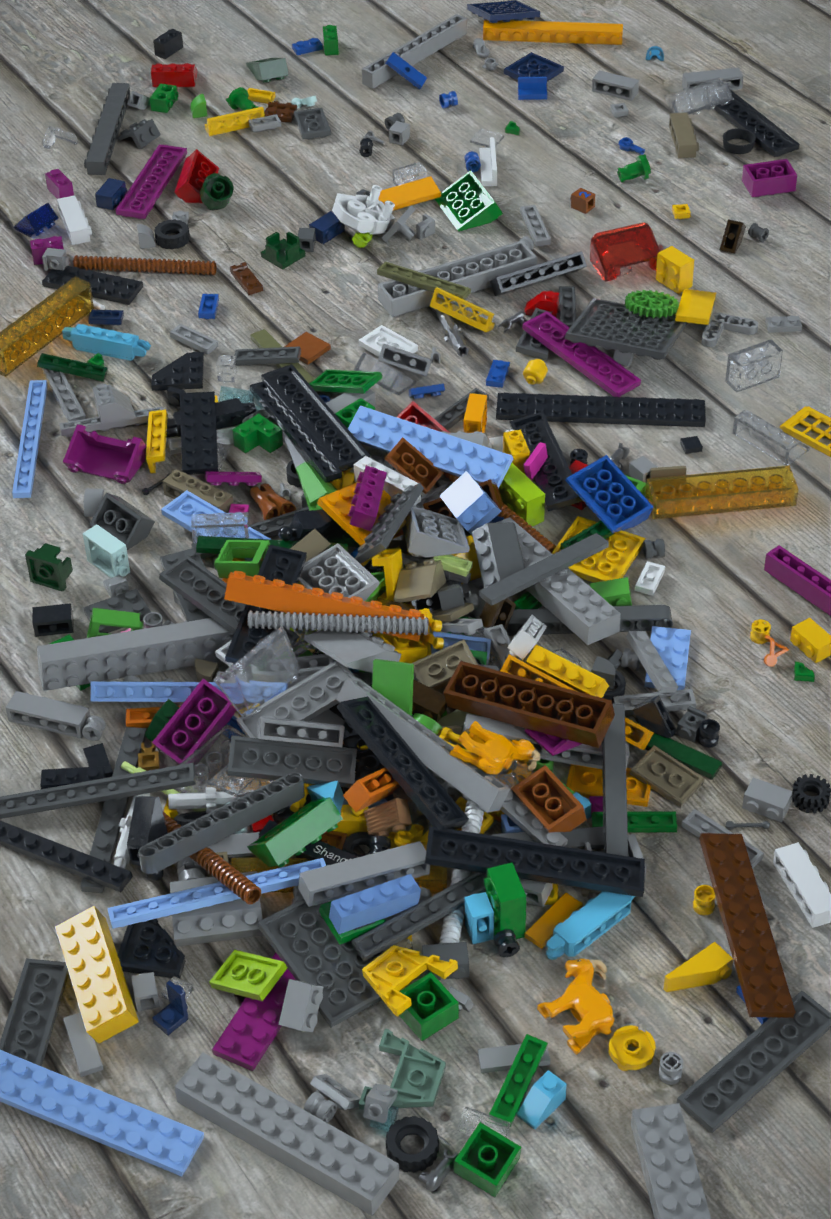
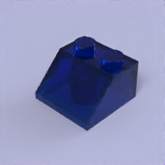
[14,203,59,237]

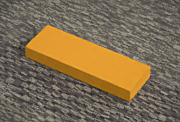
[525,893,583,949]

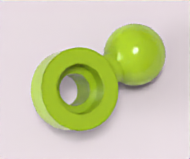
[352,232,373,248]

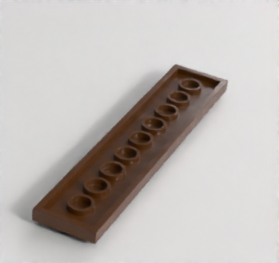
[699,833,796,1018]

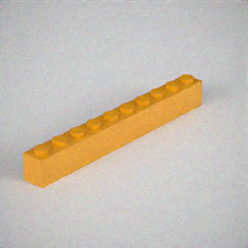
[483,20,623,45]

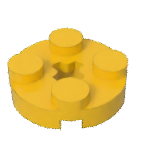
[609,1025,656,1071]

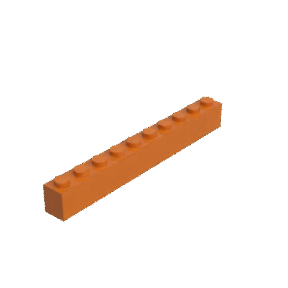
[224,571,424,642]

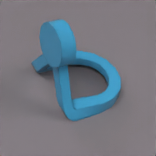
[646,46,664,61]

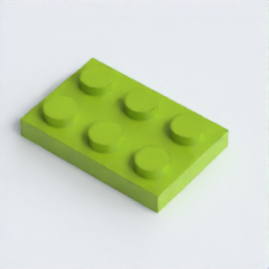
[209,950,288,1001]

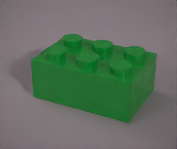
[484,863,527,940]

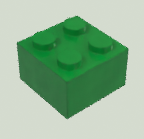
[399,972,459,1041]
[454,1122,522,1197]

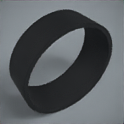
[723,128,756,154]

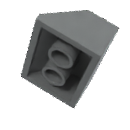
[89,493,155,550]

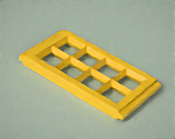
[780,406,831,457]

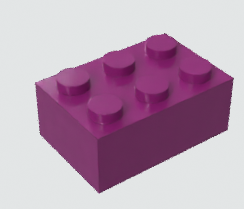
[742,159,797,197]

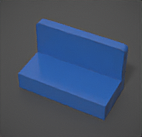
[518,77,547,100]

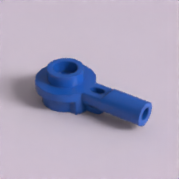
[618,137,645,155]

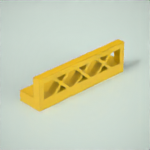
[205,107,264,136]
[430,287,495,333]
[146,409,168,474]

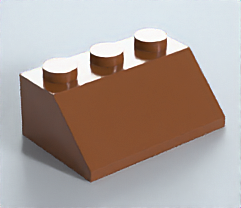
[384,437,444,494]
[511,765,587,833]

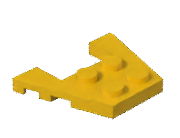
[362,945,458,1017]

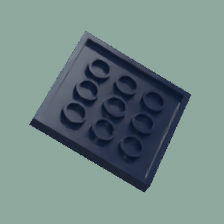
[467,0,540,23]

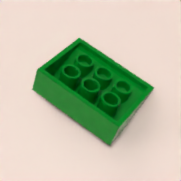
[435,170,503,232]

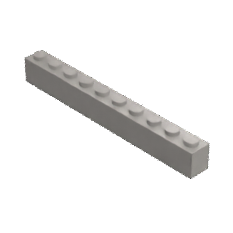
[362,14,467,89]
[336,678,510,813]

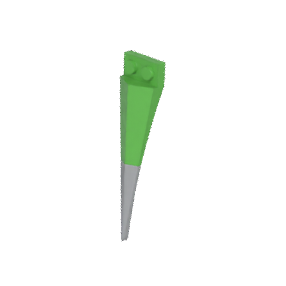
[283,433,338,511]

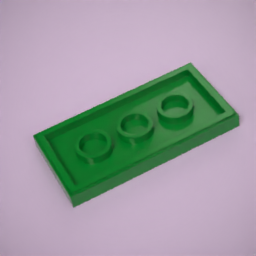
[309,370,383,394]

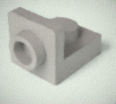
[103,575,129,597]

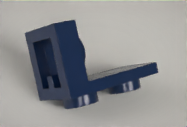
[152,980,189,1036]

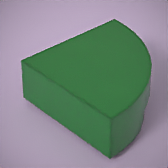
[505,121,520,135]
[87,353,104,367]
[794,661,815,682]

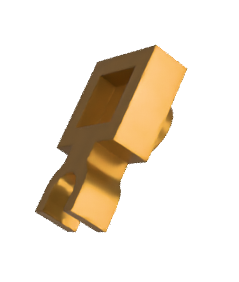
[138,743,160,771]

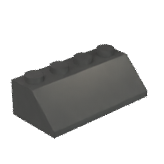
[472,522,525,588]

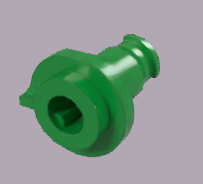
[226,87,258,111]
[617,154,651,183]

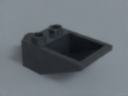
[278,509,340,541]
[127,796,168,881]

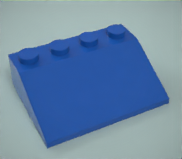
[565,455,654,533]

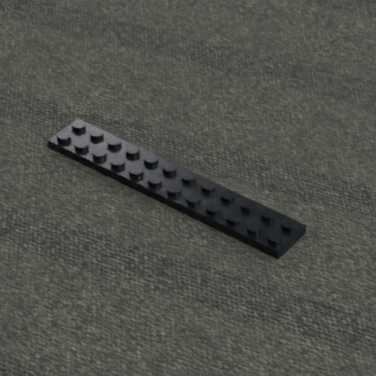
[496,392,706,427]

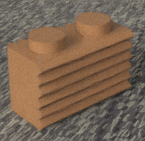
[364,798,412,837]

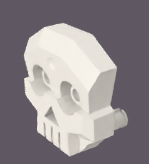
[332,185,395,235]

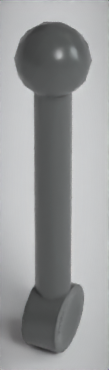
[725,821,770,830]

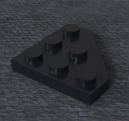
[151,352,204,391]
[118,919,186,979]

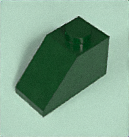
[144,699,180,742]

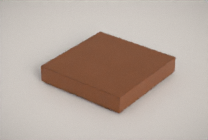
[284,332,331,365]

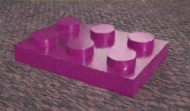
[205,471,262,486]

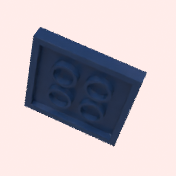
[504,52,564,82]

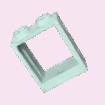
[82,524,130,578]

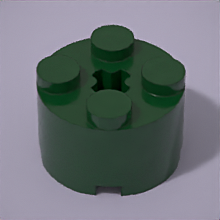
[200,173,234,210]

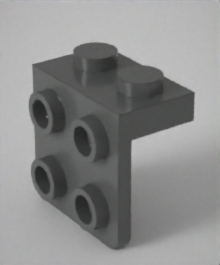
[117,119,161,149]

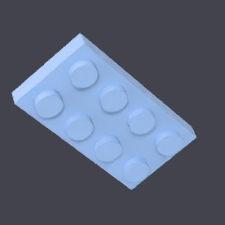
[645,626,691,690]

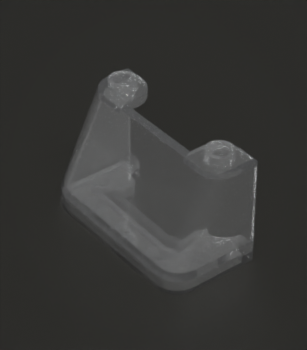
[213,626,301,718]

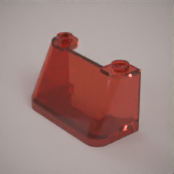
[590,222,660,282]

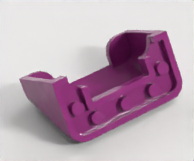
[63,424,147,484]

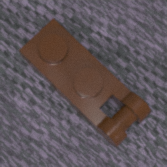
[230,262,263,295]

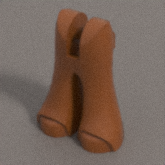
[250,483,296,520]

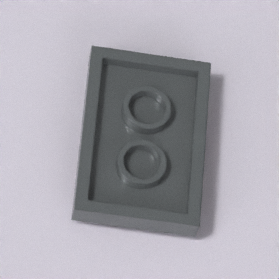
[294,108,331,140]
[83,588,151,633]

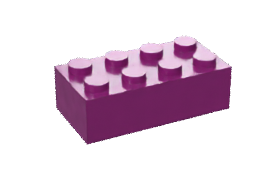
[152,679,239,765]

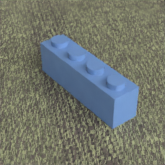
[329,874,421,934]

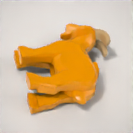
[449,721,541,775]
[537,958,614,1055]

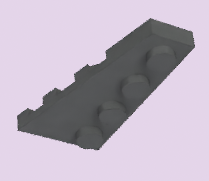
[516,308,552,360]

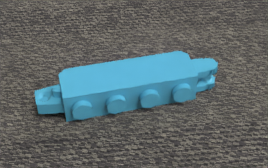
[62,324,151,361]
[546,891,635,960]

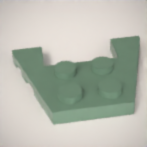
[359,1029,446,1110]

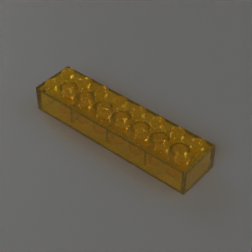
[0,277,94,377]
[645,465,799,519]

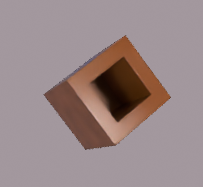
[570,188,595,214]

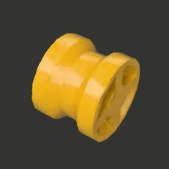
[750,619,771,644]

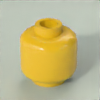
[523,359,548,385]

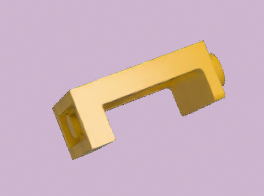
[372,549,403,601]

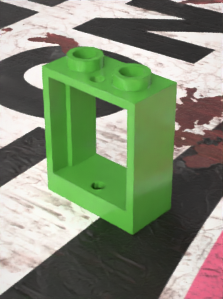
[214,540,270,578]
[87,608,143,638]

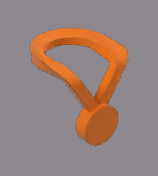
[764,635,789,667]

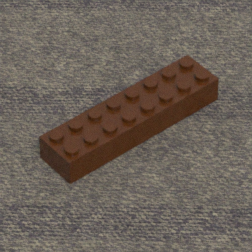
[443,661,615,748]

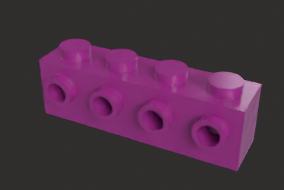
[348,465,387,531]

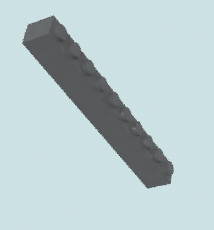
[84,83,131,175]

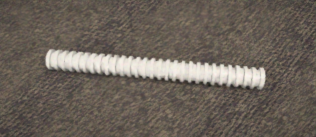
[439,799,484,944]

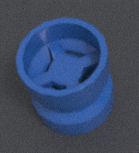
[439,91,458,109]
[464,151,481,172]

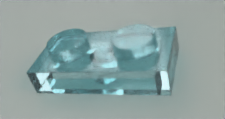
[218,386,255,403]

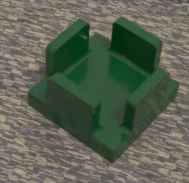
[261,232,306,270]
[25,543,73,592]

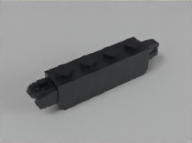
[166,398,257,438]

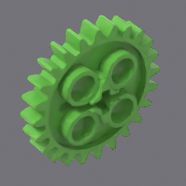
[625,290,679,318]

